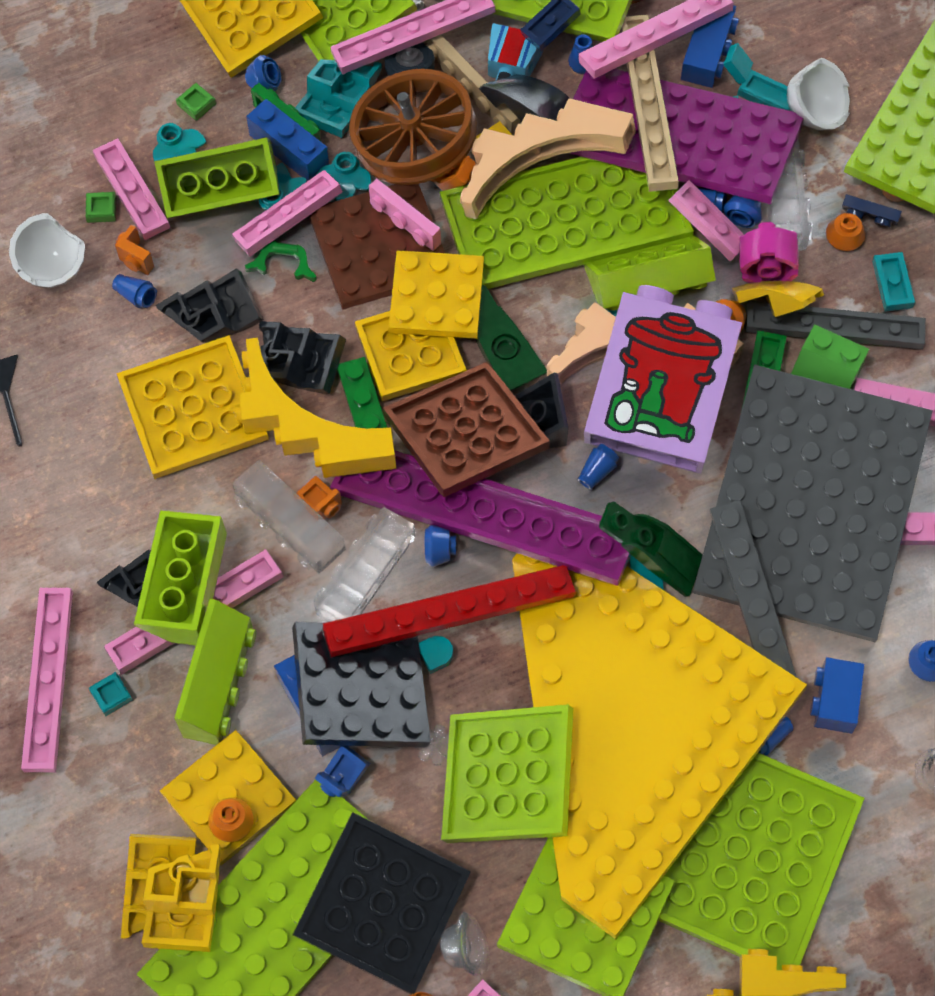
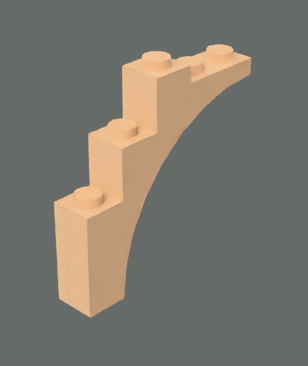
[460,98,636,219]
[546,302,744,385]

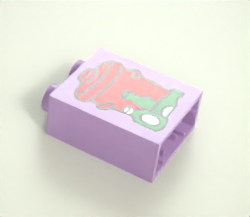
[584,285,742,474]

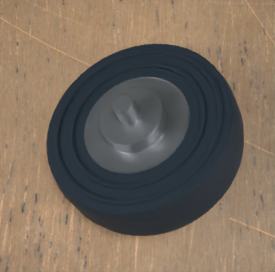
[385,42,435,76]

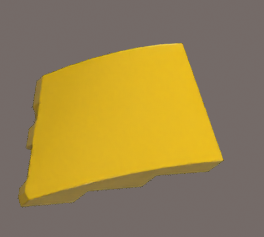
[732,280,824,317]
[121,834,196,939]
[142,844,221,952]

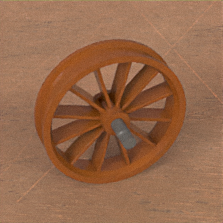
[349,69,477,185]

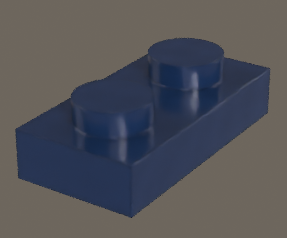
[520,0,581,51]
[842,194,902,228]

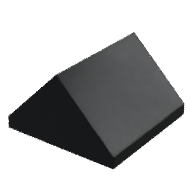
[515,372,568,449]

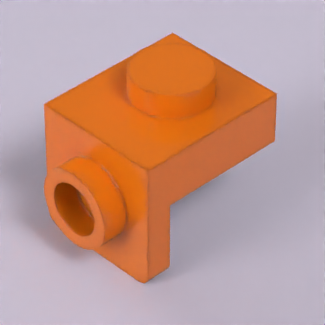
[431,156,476,191]
[115,225,154,275]
[294,476,342,523]

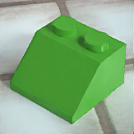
[791,324,869,389]

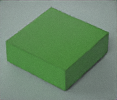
[176,83,216,121]
[86,192,116,223]

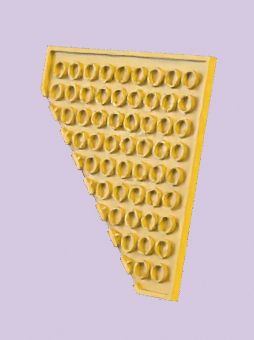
[512,553,807,940]

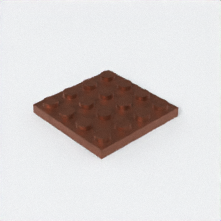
[309,184,445,310]
[383,362,550,498]

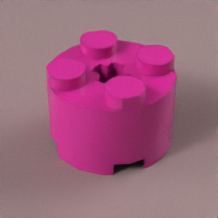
[739,222,799,283]

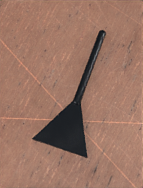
[0,354,23,447]

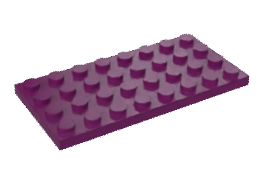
[570,69,804,204]

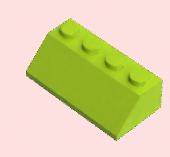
[154,137,280,218]
[584,234,716,310]
[134,510,227,645]
[175,599,256,745]

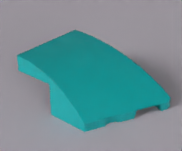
[295,59,382,138]

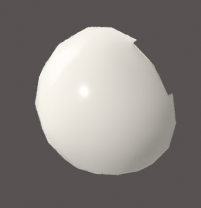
[787,58,850,130]
[9,213,85,288]

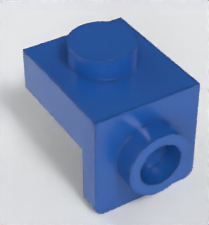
[315,746,371,798]

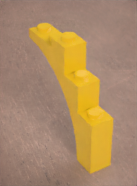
[235,338,396,478]
[706,949,846,996]

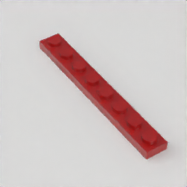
[322,565,576,657]

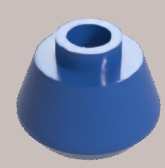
[245,55,281,91]
[724,195,762,228]
[424,525,456,567]
[908,640,935,682]

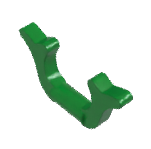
[245,241,316,282]

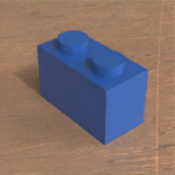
[810,657,865,734]

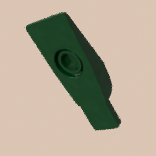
[475,285,547,391]
[599,501,703,597]

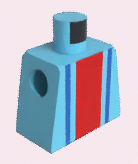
[488,23,543,81]

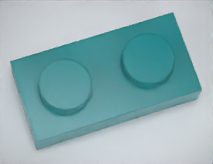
[872,252,915,312]

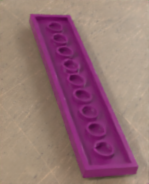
[330,450,631,586]

